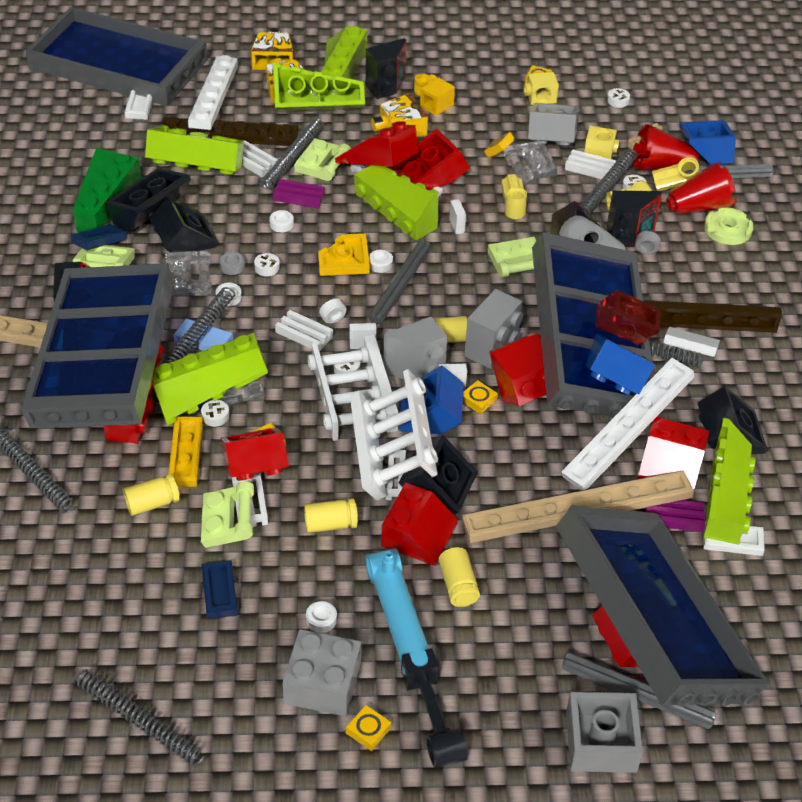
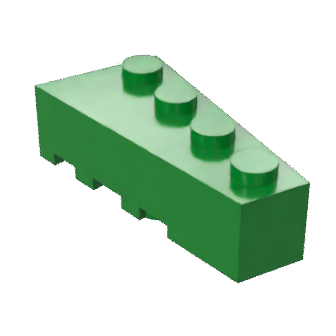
[73,148,142,232]

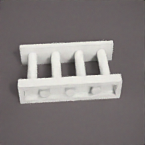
[308,334,398,441]
[350,369,438,500]

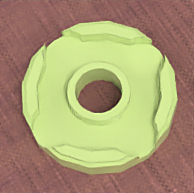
[704,208,753,245]

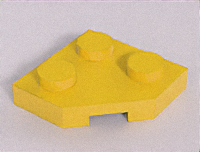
[318,234,370,276]

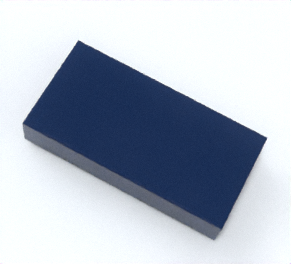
[71,224,127,250]
[201,560,238,620]

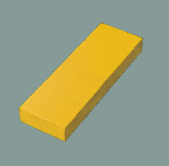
[168,417,203,487]

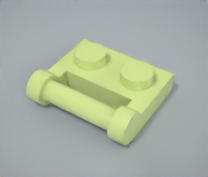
[294,138,351,181]
[488,237,536,278]
[73,245,135,267]
[201,481,254,548]

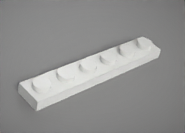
[188,55,238,130]
[562,358,695,491]

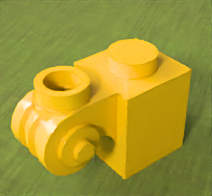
[414,74,455,116]

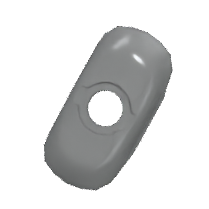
[559,215,626,278]

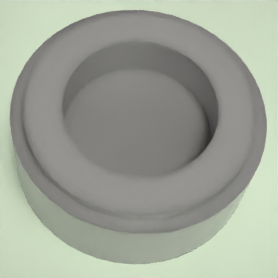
[635,231,661,254]
[220,252,245,275]

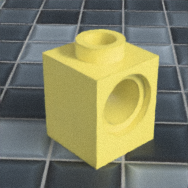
[524,72,559,105]
[584,126,620,159]

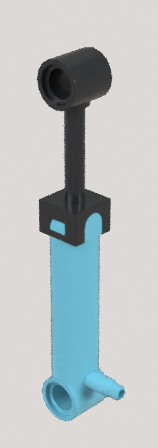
[365,548,468,768]

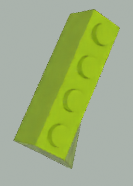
[321,26,367,79]
[273,62,365,112]
[145,125,244,174]
[354,165,439,241]
[152,333,268,426]
[704,418,756,545]

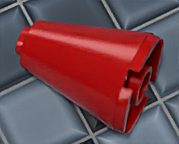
[632,124,699,171]
[666,162,736,214]

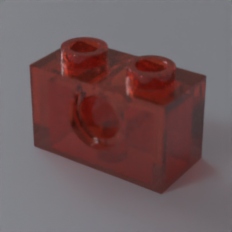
[596,289,661,345]

